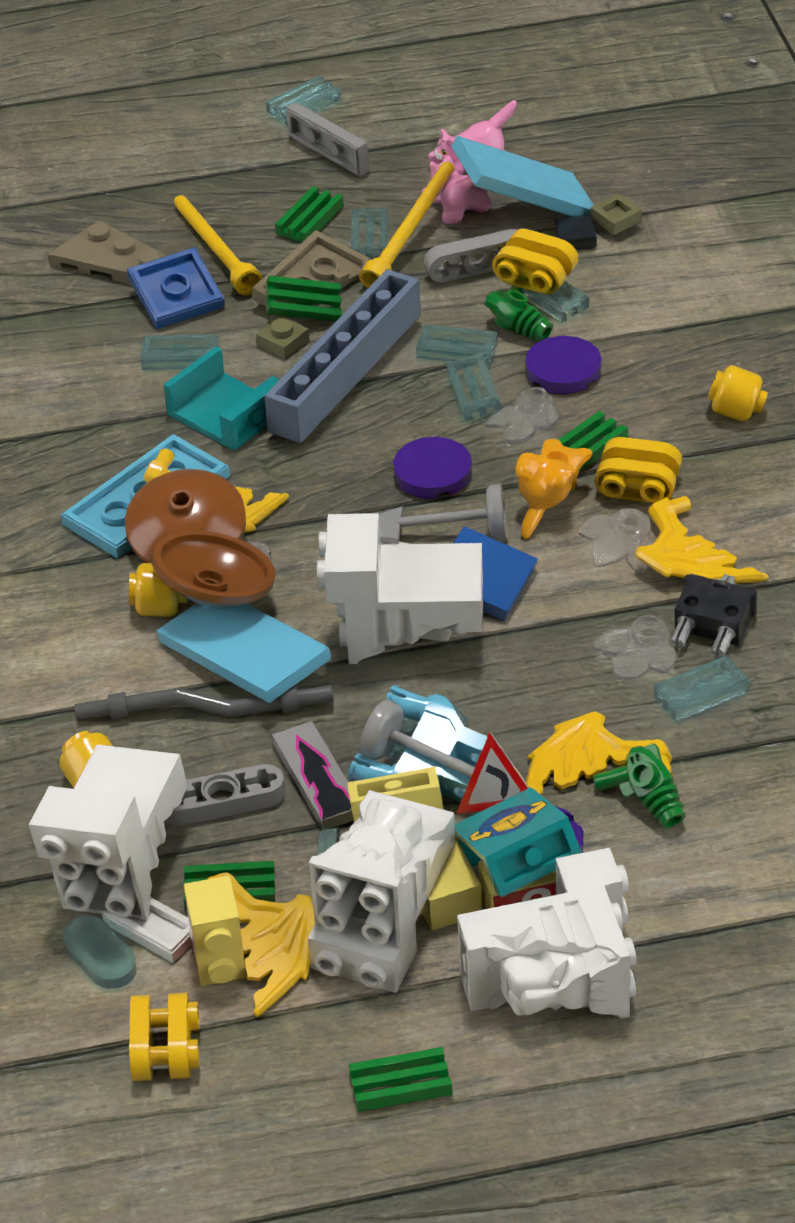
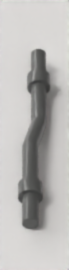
[75,685,334,720]

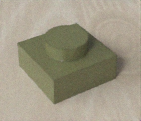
[591,193,642,235]
[256,316,310,359]

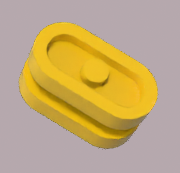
[492,229,579,295]
[594,437,682,503]
[129,992,200,1082]

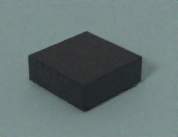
[555,215,597,250]

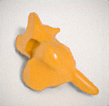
[515,439,593,539]

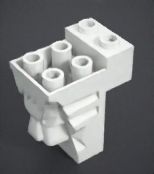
[317,513,483,664]
[29,745,188,920]
[307,790,456,993]
[457,848,637,1019]

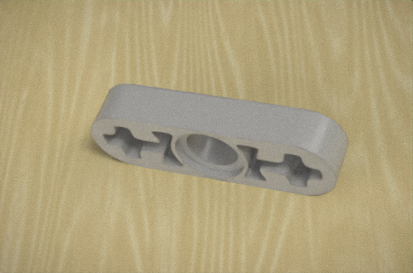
[424,229,516,283]
[164,764,285,826]

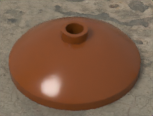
[125,469,246,563]
[151,530,276,607]

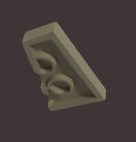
[48,220,167,285]
[252,230,372,306]

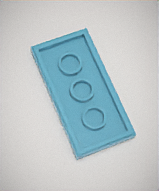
[451,136,594,221]
[61,434,230,559]
[157,603,331,703]

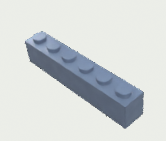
[264,269,421,444]

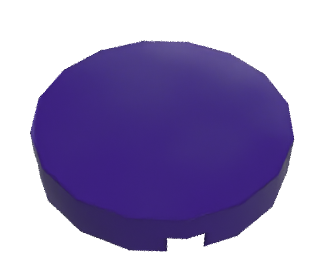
[525,335,602,394]
[393,437,472,499]

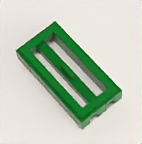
[275,186,344,243]
[266,275,342,322]
[558,411,628,473]
[183,861,276,910]
[348,1047,453,1112]

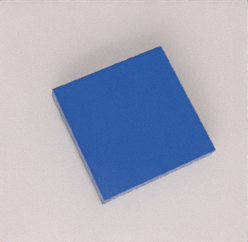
[127,247,225,329]
[453,526,538,621]

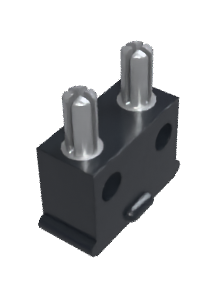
[671,574,757,658]

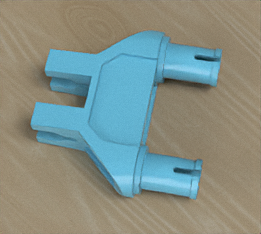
[348,685,487,802]

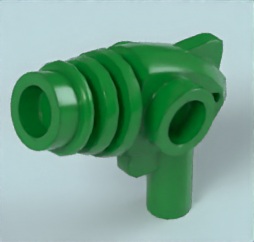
[484,286,553,342]
[594,743,686,829]

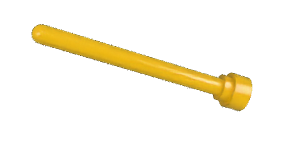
[359,161,454,288]
[174,195,263,296]

